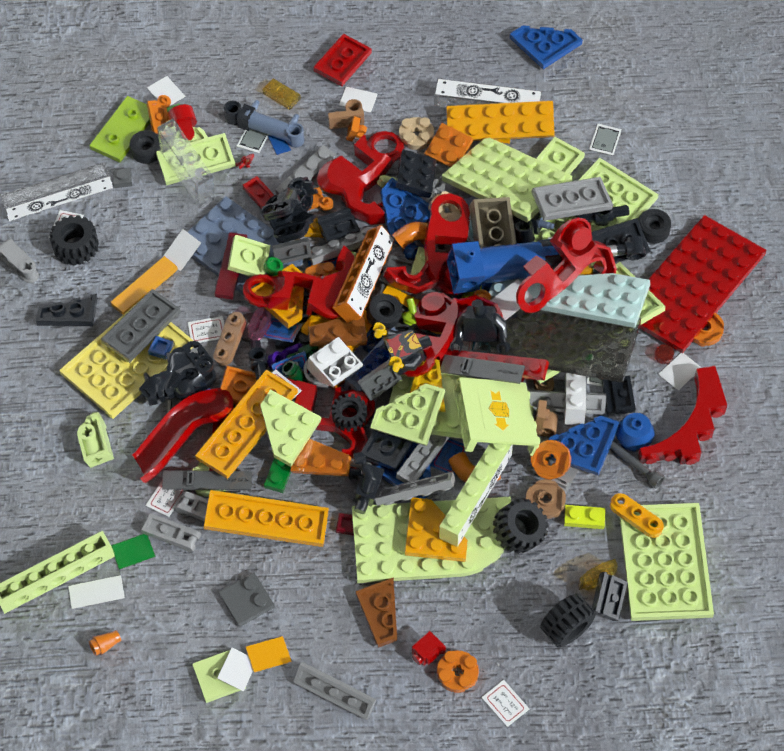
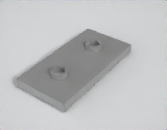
[531,177,613,221]

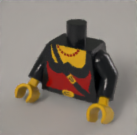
[373,322,432,375]

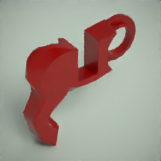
[317,131,404,225]
[383,193,470,296]
[516,218,617,313]
[243,246,355,319]
[403,292,503,377]
[287,378,375,468]

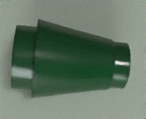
[282,361,308,383]

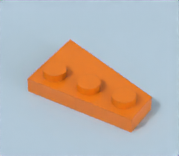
[290,438,351,476]

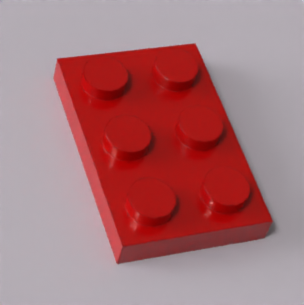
[313,33,372,86]

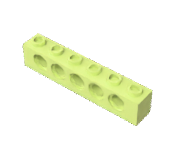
[0,531,115,614]

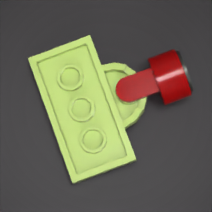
[156,104,235,186]

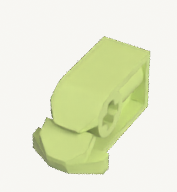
[77,412,114,468]

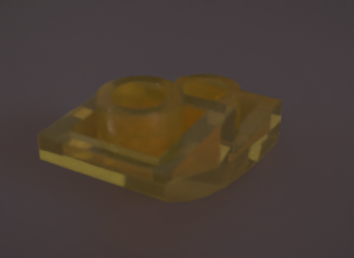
[578,559,618,590]

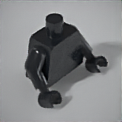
[451,300,510,353]
[348,452,385,514]

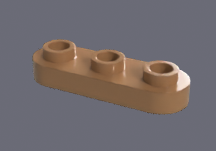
[213,312,246,366]

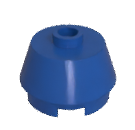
[616,413,655,452]

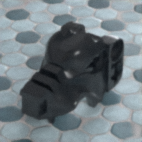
[260,177,318,243]
[139,341,217,406]

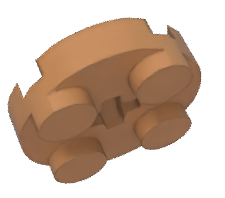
[526,479,566,519]

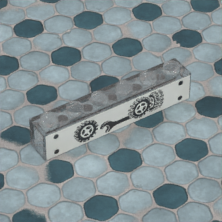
[434,78,542,107]
[0,162,113,221]

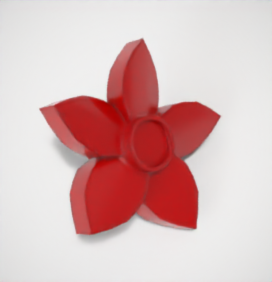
[235,153,254,169]

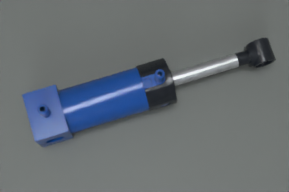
[446,236,646,294]

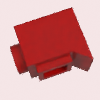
[412,631,446,666]

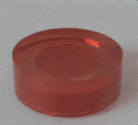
[654,344,674,364]

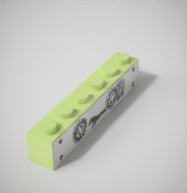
[439,443,513,547]

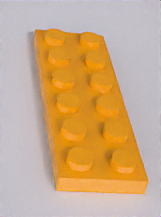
[446,101,555,141]
[195,370,298,479]
[204,490,329,547]

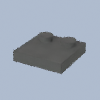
[219,572,275,627]

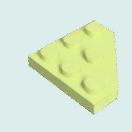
[370,384,445,446]
[260,390,321,467]

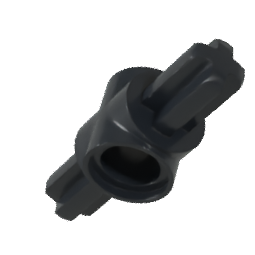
[576,205,630,226]
[248,336,268,381]

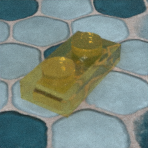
[262,78,301,110]

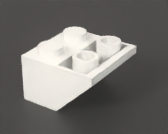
[307,337,363,387]

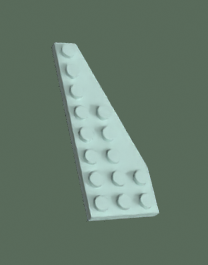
[489,273,650,328]

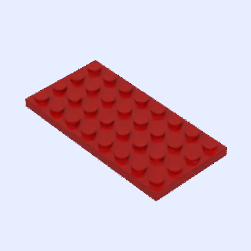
[638,215,766,354]

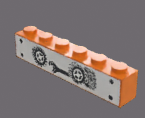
[333,225,395,323]

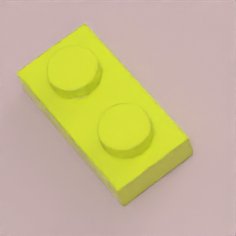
[564,505,605,529]

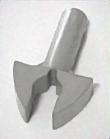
[423,178,445,203]

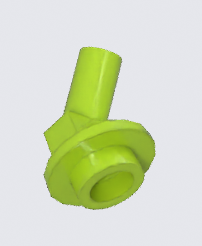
[401,298,417,326]

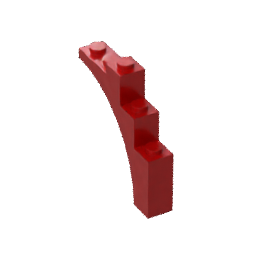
[638,366,728,465]

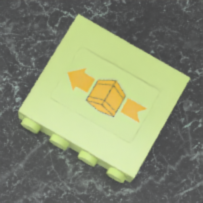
[454,377,540,456]

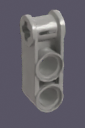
[0,238,39,283]

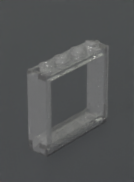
[157,118,214,209]

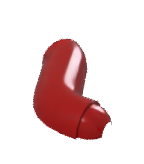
[132,388,233,484]

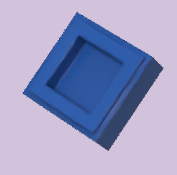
[148,336,174,360]

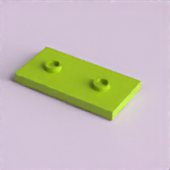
[89,96,150,162]

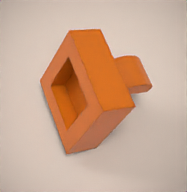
[346,116,367,142]

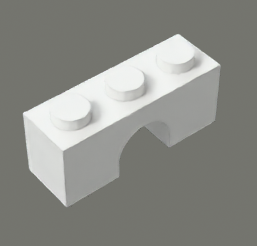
[564,365,586,425]

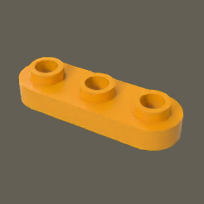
[610,493,664,538]

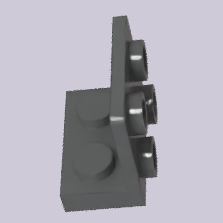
[357,360,402,401]

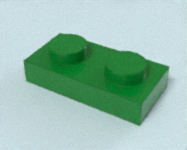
[264,458,291,493]

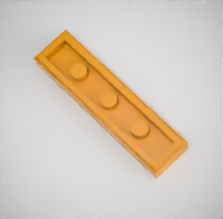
[111,256,178,315]

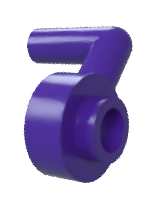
[267,343,302,370]

